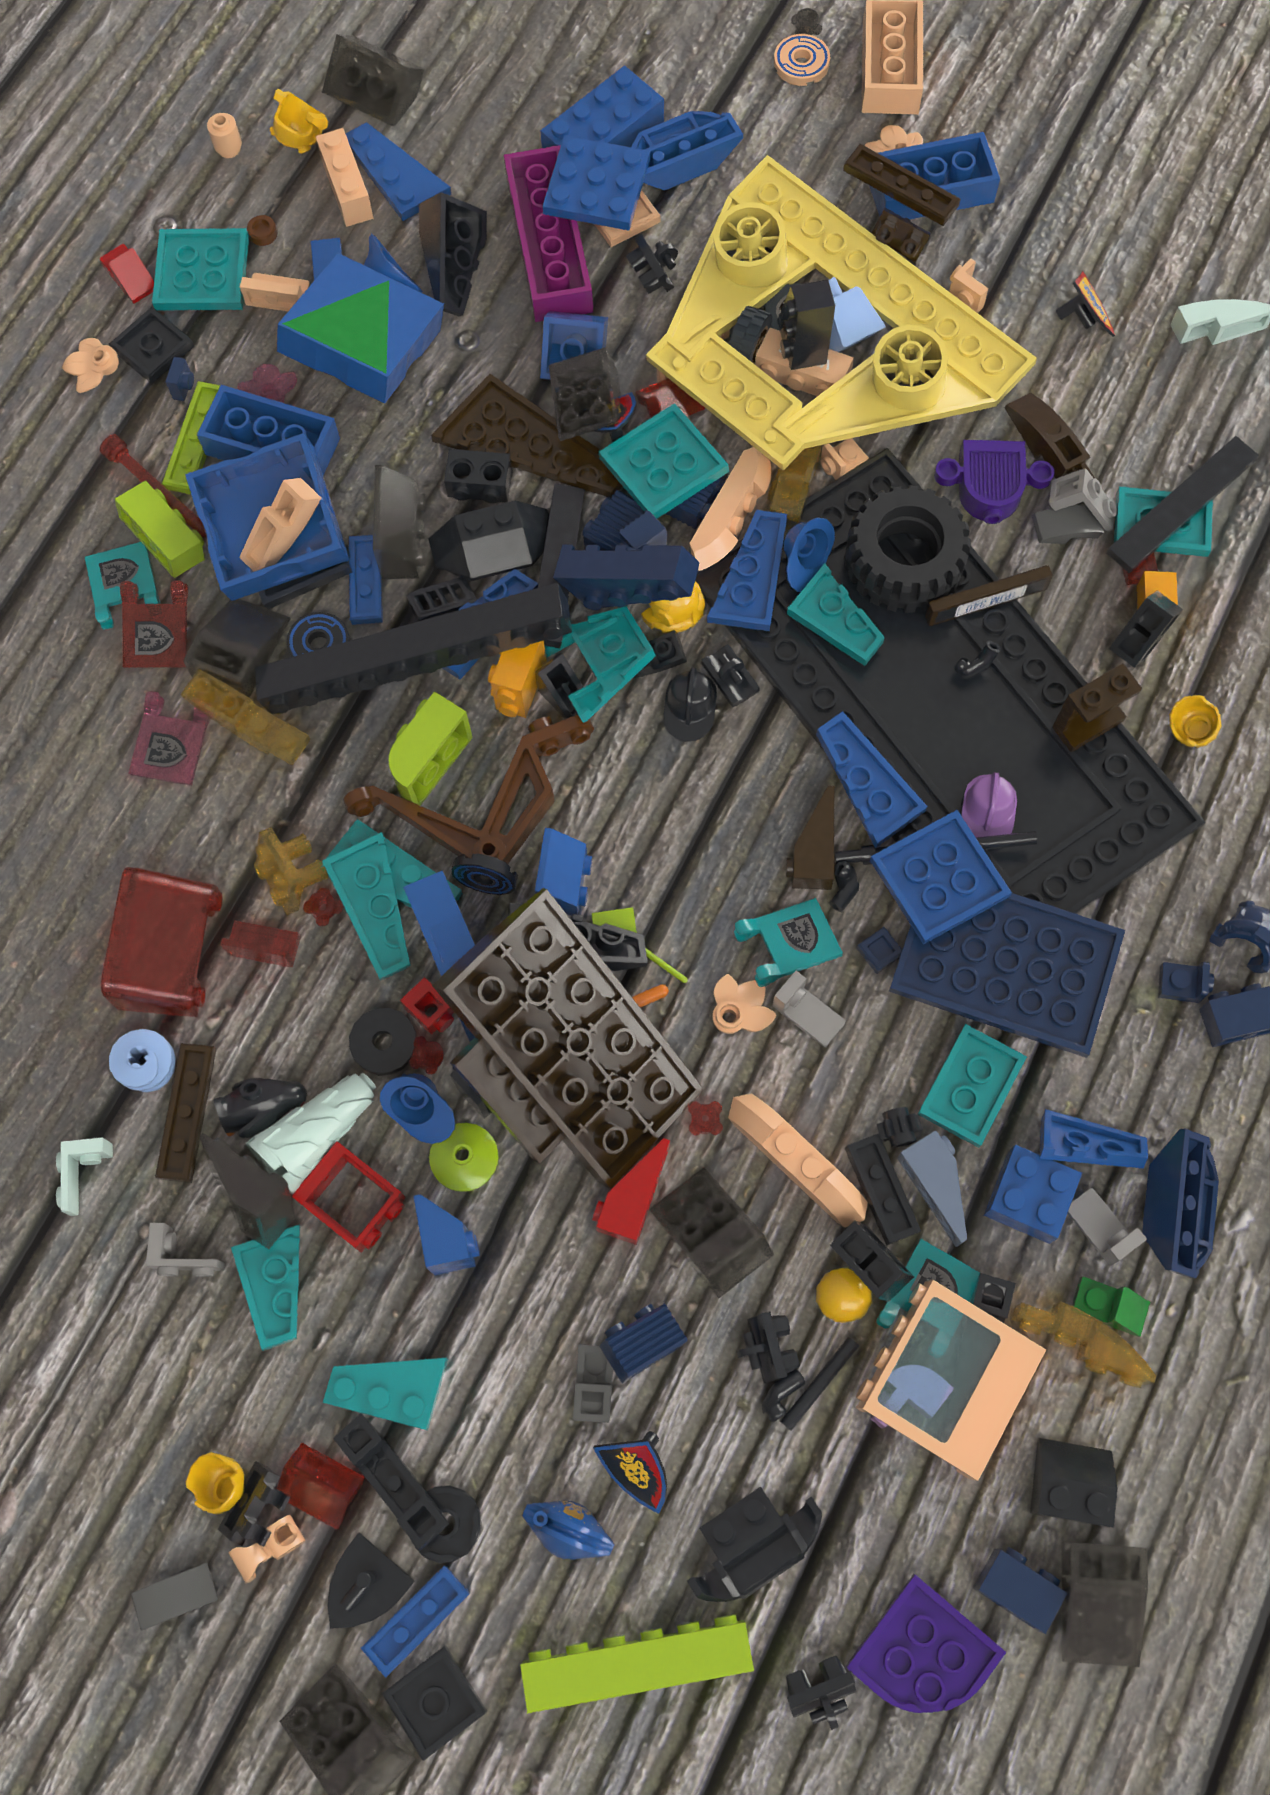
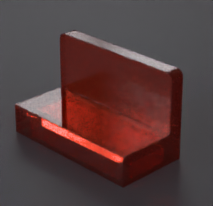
[635,378,706,419]
[220,920,301,968]
[277,1443,365,1529]

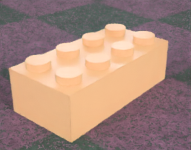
[862,0,923,115]

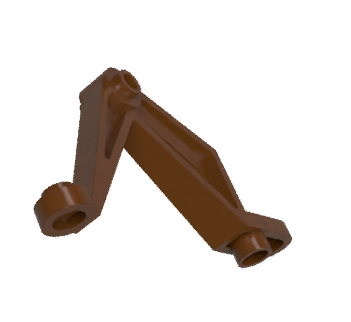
[343,715,594,864]

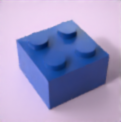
[983,1145,1082,1244]

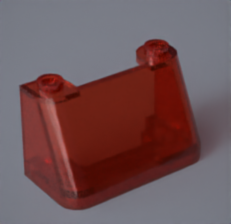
[101,867,223,1017]

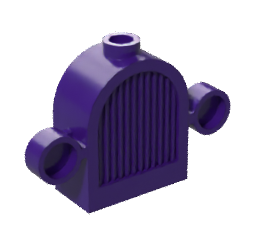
[934,440,1054,524]

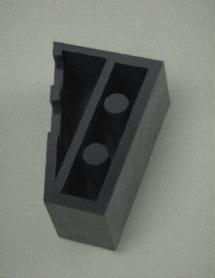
[777,280,836,370]

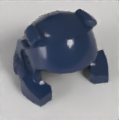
[1209,901,1270,973]

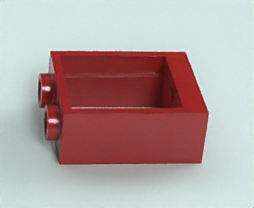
[291,1141,406,1253]

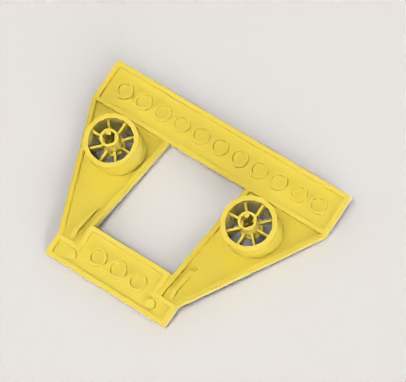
[646,155,1037,471]

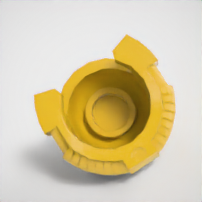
[270,89,328,154]
[641,581,705,634]

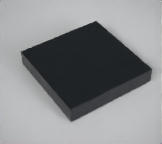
[109,307,194,384]
[381,1645,487,1761]

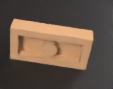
[239,273,310,311]

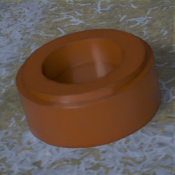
[247,215,278,246]

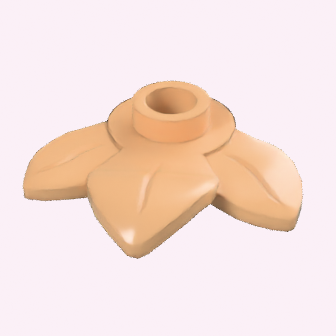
[865,125,923,153]
[62,338,119,393]
[712,974,776,1034]

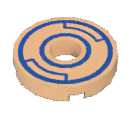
[774,34,830,86]

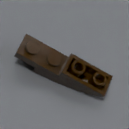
[1004,393,1095,479]

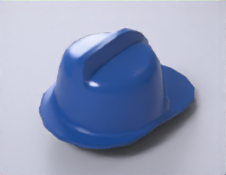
[784,517,835,592]
[380,1073,455,1144]

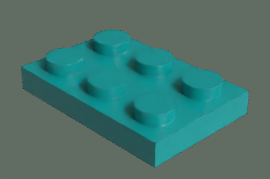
[1114,486,1213,557]
[917,1024,1027,1148]

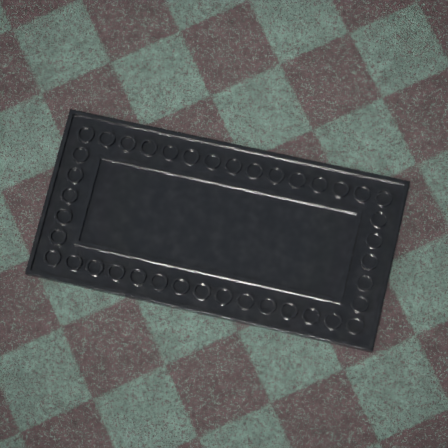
[695,448,1206,914]

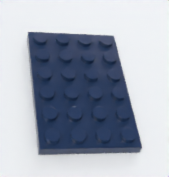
[889,893,1125,1058]

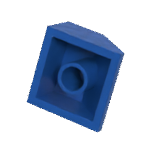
[540,311,608,385]
[535,828,593,916]
[413,1194,480,1275]

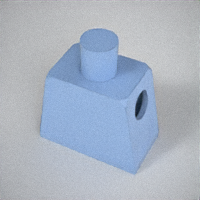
[828,277,886,352]

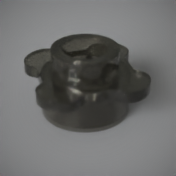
[791,8,822,35]

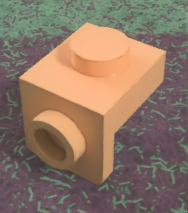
[949,259,989,313]

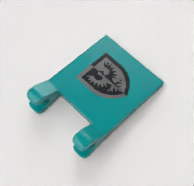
[85,542,163,630]
[734,898,843,987]
[876,1239,980,1359]

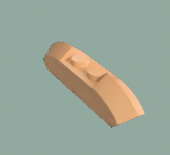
[690,447,771,571]
[728,1094,868,1228]

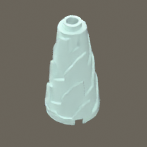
[246,1073,376,1195]

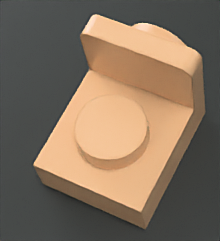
[820,438,869,480]

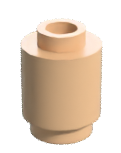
[207,113,242,158]

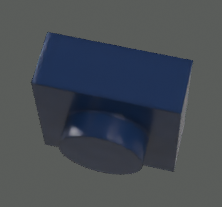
[165,357,194,401]

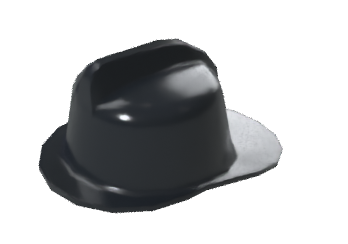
[663,667,717,742]

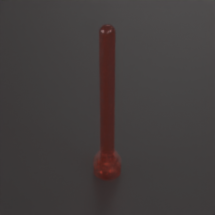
[100,434,207,537]

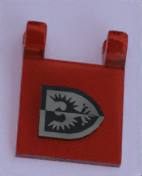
[120,581,188,668]

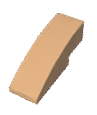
[239,478,321,572]

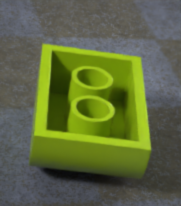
[388,691,473,806]

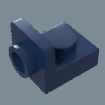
[1158,962,1214,1003]

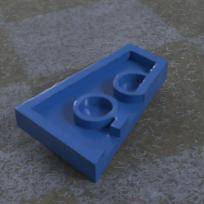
[1039,1109,1148,1169]

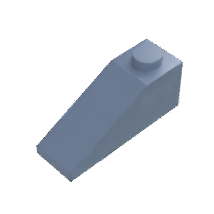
[897,1130,967,1247]

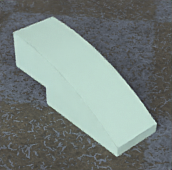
[1170,299,1270,345]

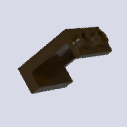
[1052,663,1142,752]

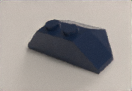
[1142,1128,1219,1278]

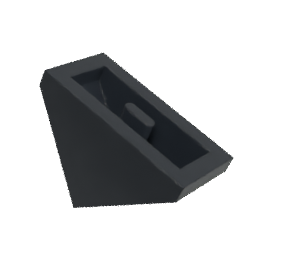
[535,653,584,719]

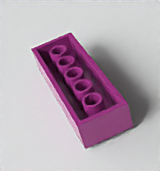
[503,145,593,322]

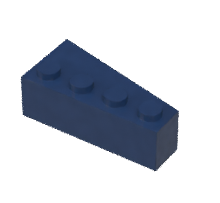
[553,545,700,610]

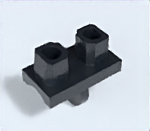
[626,234,678,294]
[701,644,760,708]
[736,1311,800,1384]
[786,1656,857,1730]

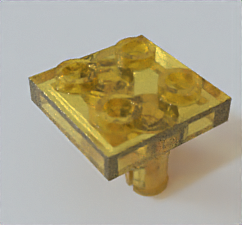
[254,827,328,916]

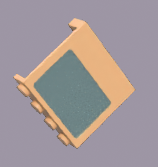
[856,1280,1046,1481]

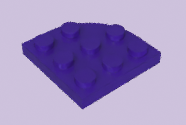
[845,1574,1006,1713]

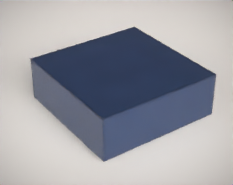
[856,927,902,974]

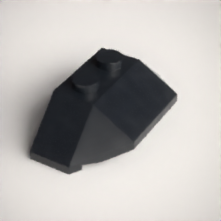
[428,500,549,581]

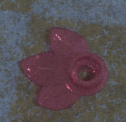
[237,363,297,403]

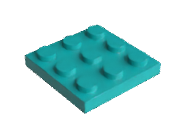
[152,228,249,310]
[599,403,729,519]

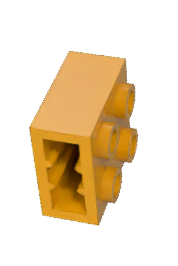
[488,640,547,718]

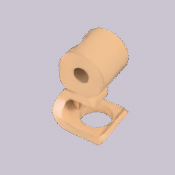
[229,1515,305,1583]

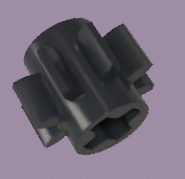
[876,1107,923,1148]

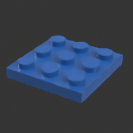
[542,135,650,231]
[870,810,1012,945]

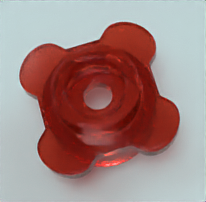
[303,888,343,927]
[409,1036,444,1075]
[688,1101,723,1136]

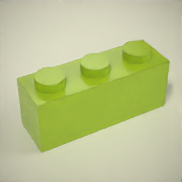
[115,480,205,578]

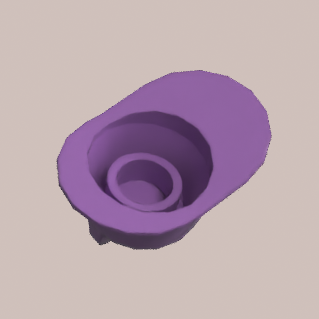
[961,772,1017,837]

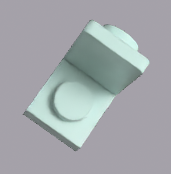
[56,1137,113,1216]

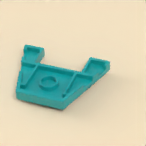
[545,606,656,723]

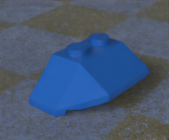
[631,111,743,190]

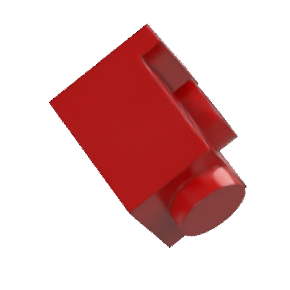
[400,977,454,1034]

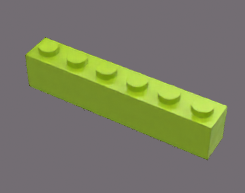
[520,1614,754,1714]

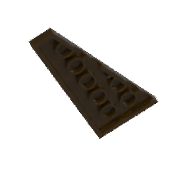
[431,374,623,498]

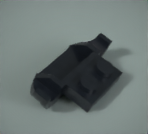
[687,1487,822,1602]

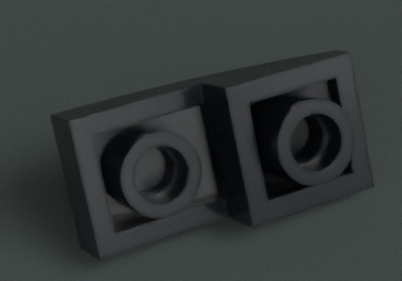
[632,630,687,679]

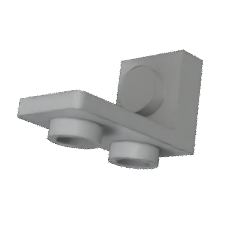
[1049,468,1117,531]
[772,971,846,1047]
[1067,1188,1147,1266]
[146,1223,225,1277]

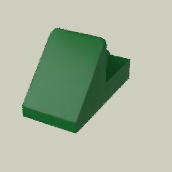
[1070,1276,1150,1337]

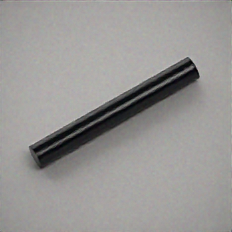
[780,1337,859,1431]

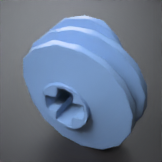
[109,1029,176,1092]

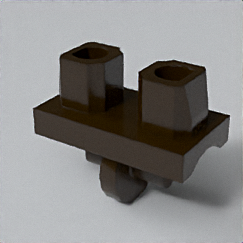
[871,208,931,262]

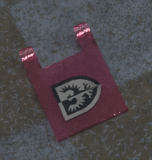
[128,691,213,786]

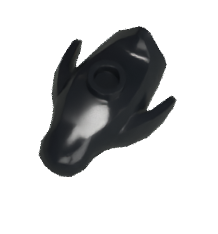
[213,1078,307,1138]

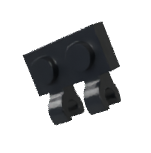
[218,1461,291,1547]

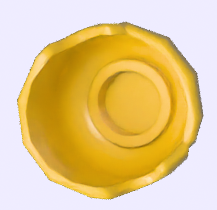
[1169,695,1222,748]
[816,1268,872,1323]
[186,1452,244,1514]

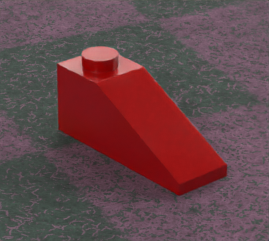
[592,1138,670,1245]

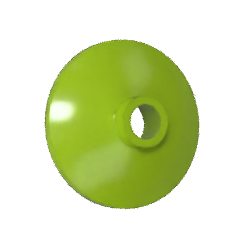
[429,1123,498,1192]

